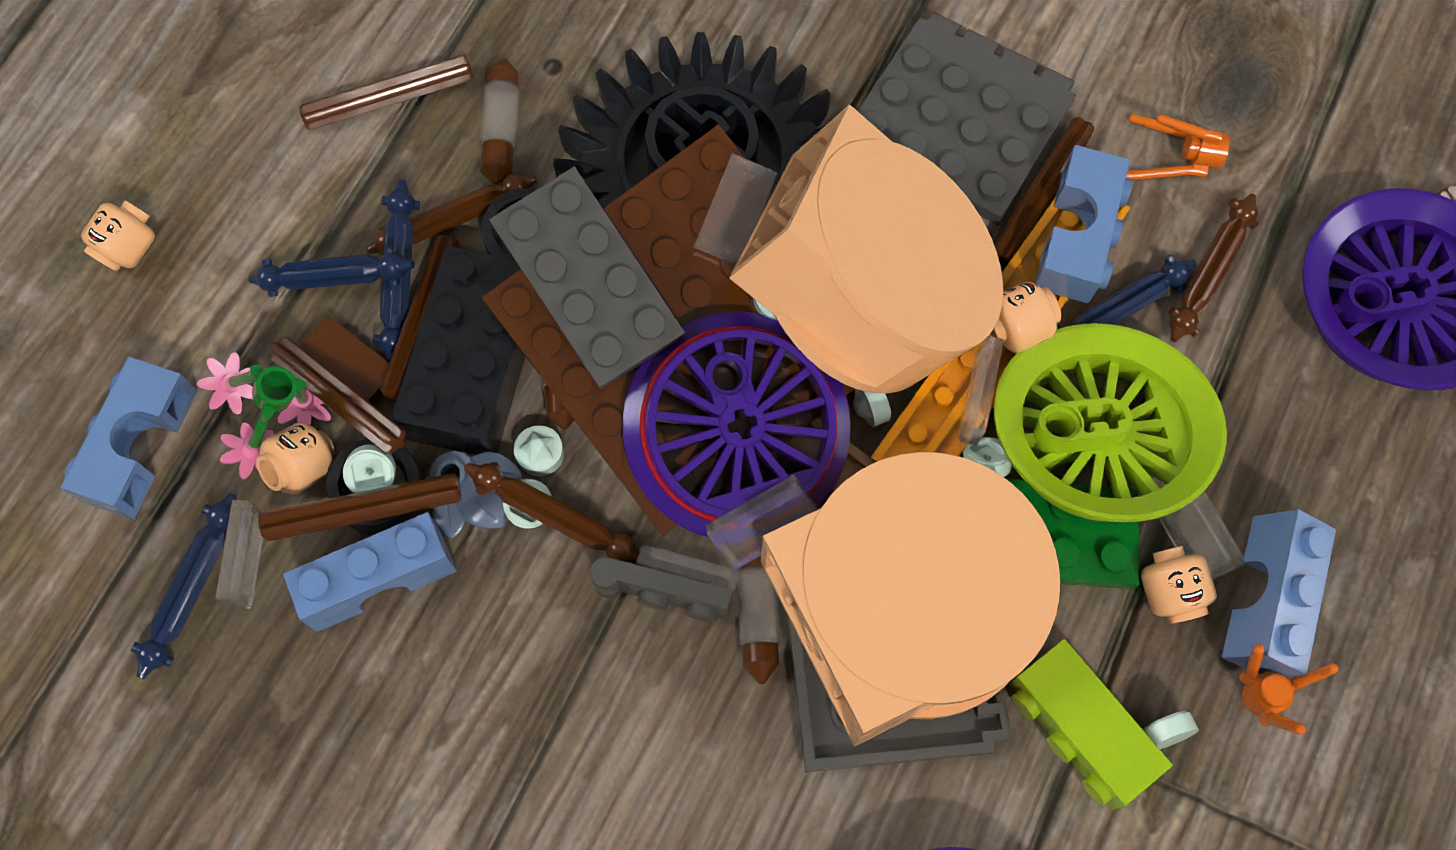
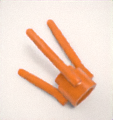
[1126,114,1230,180]
[1239,644,1339,735]

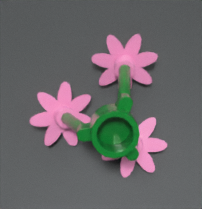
[196,352,331,479]

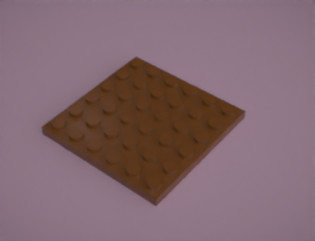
[482,124,855,536]

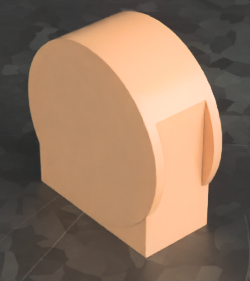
[729,104,1003,393]
[760,452,1060,747]

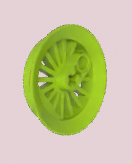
[994,323,1227,522]

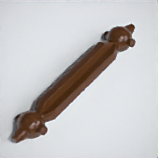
[366,173,537,254]
[1168,194,1259,342]
[464,462,644,564]

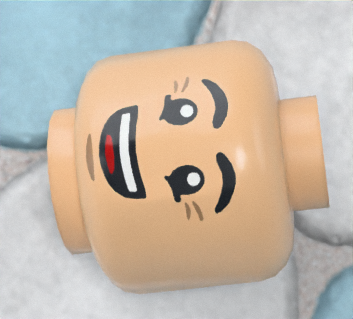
[81,200,155,272]
[989,281,1061,353]
[256,423,334,495]
[1140,546,1217,624]

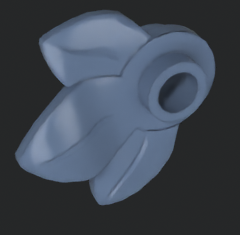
[429,451,522,539]

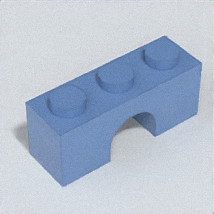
[1035,145,1133,304]
[60,356,198,520]
[1222,509,1336,676]
[283,512,457,632]

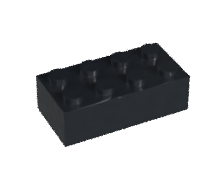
[391,246,525,455]

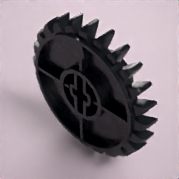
[553,32,831,208]

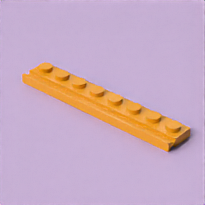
[870,197,1131,462]

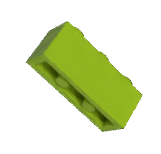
[1008,638,1173,811]

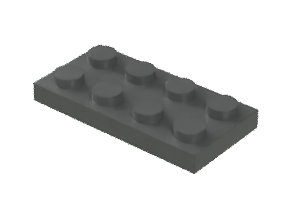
[489,166,685,390]

